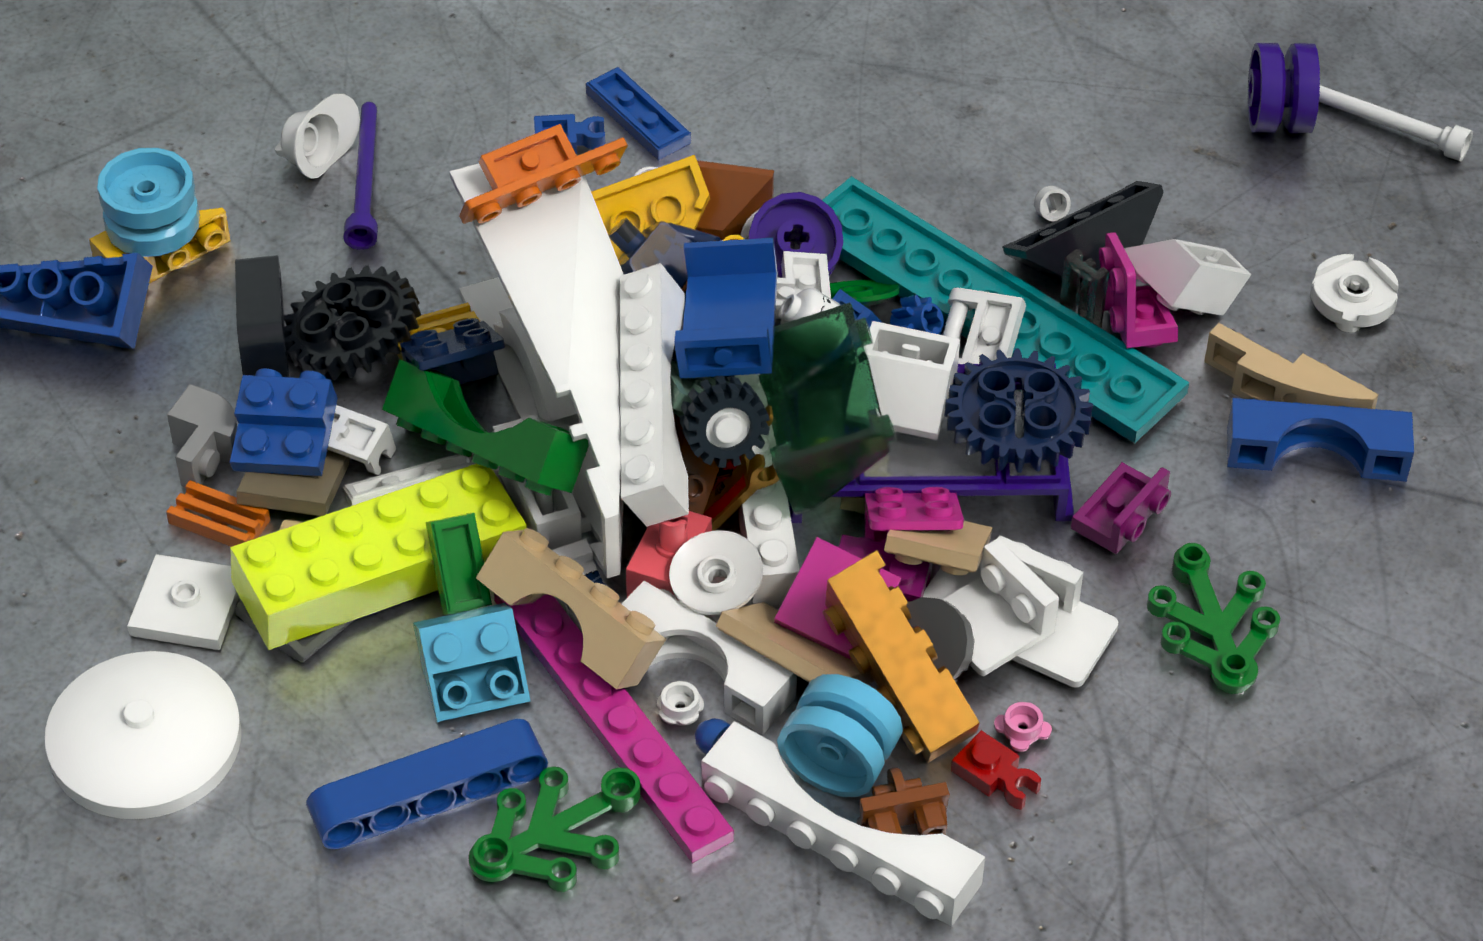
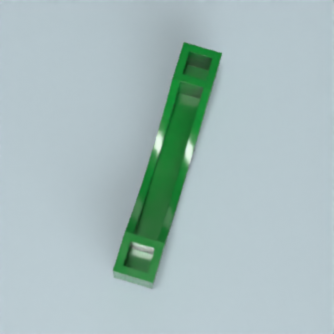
[382,360,589,496]

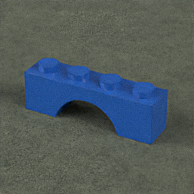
[1227,398,1414,482]

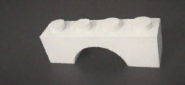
[622,581,797,735]

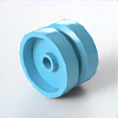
[97,148,200,257]
[777,674,903,797]

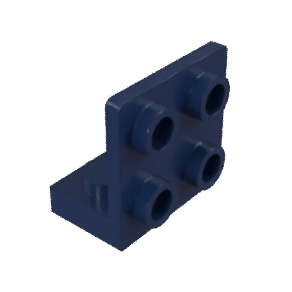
[400,318,505,385]

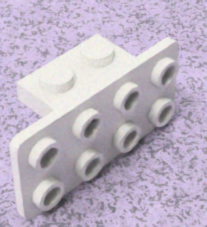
[923,535,1118,687]

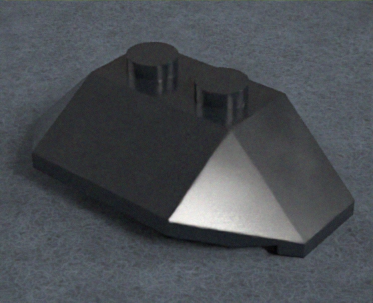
[1002,181,1164,284]

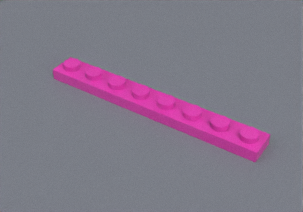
[494,593,734,863]

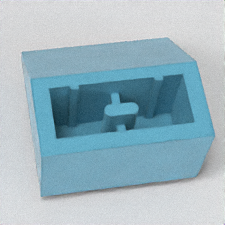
[413,603,531,722]

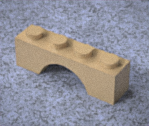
[476,528,666,689]

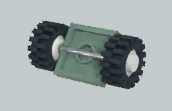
[670,345,770,468]

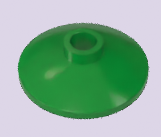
[830,280,899,310]

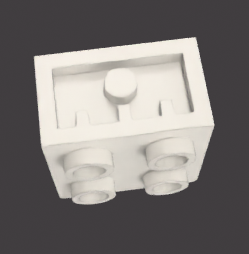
[942,538,1059,676]

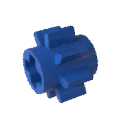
[890,295,944,335]

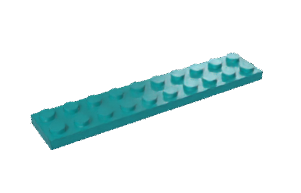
[822,176,1190,443]

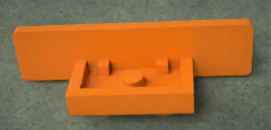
[459,124,628,224]

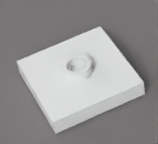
[127,554,239,650]

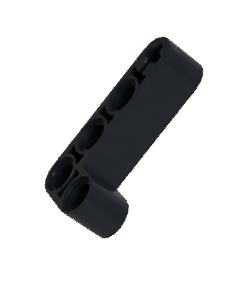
[235,255,289,377]

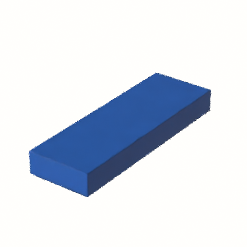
[586,67,691,161]

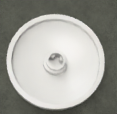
[45,651,241,819]

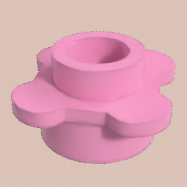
[994,702,1052,752]

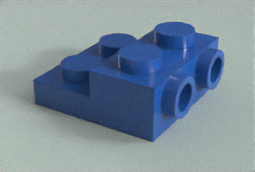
[230,368,338,476]

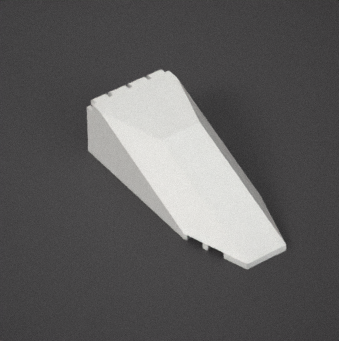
[449,163,624,579]

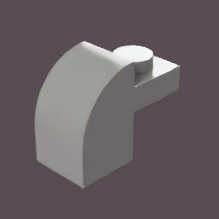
[167,384,237,487]

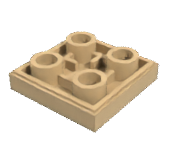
[884,521,993,575]

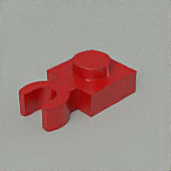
[951,730,1042,810]

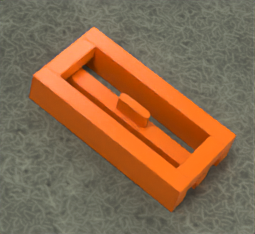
[166,480,270,547]

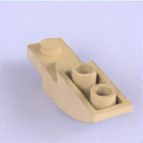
[1204,323,1379,409]

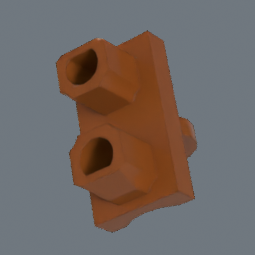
[857,767,950,835]

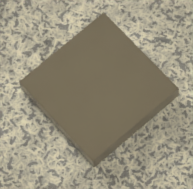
[236,449,350,516]

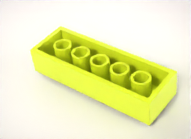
[230,464,527,650]

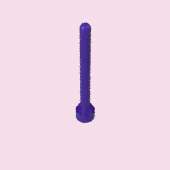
[343,102,378,250]

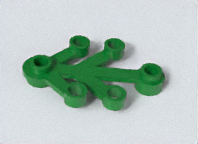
[1147,543,1280,694]
[469,766,640,892]

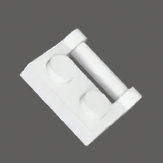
[943,288,1026,364]

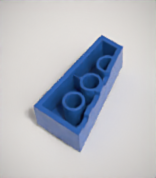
[0,253,153,349]

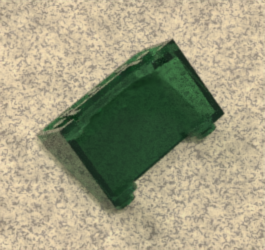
[759,302,897,515]

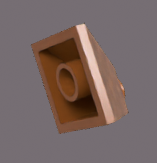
[695,160,774,240]

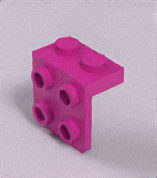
[1099,232,1178,348]
[864,487,964,543]

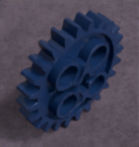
[944,348,1093,473]

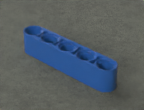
[306,719,548,849]

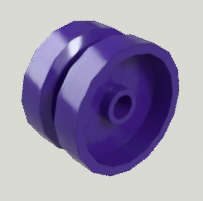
[1247,43,1320,133]
[747,192,844,278]

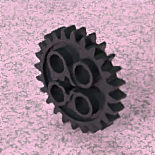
[284,265,421,380]

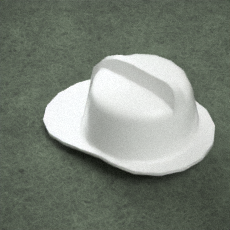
[275,93,360,179]

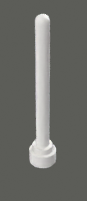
[1319,85,1473,161]

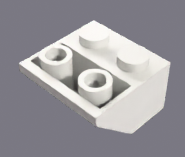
[1124,239,1252,316]
[849,321,960,440]

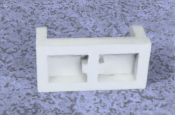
[328,405,397,475]

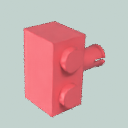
[626,511,712,601]

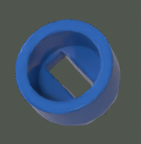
[695,718,731,755]

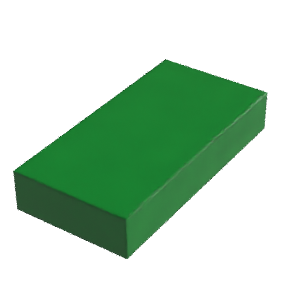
[426,513,492,615]

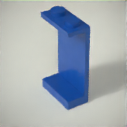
[674,238,778,378]

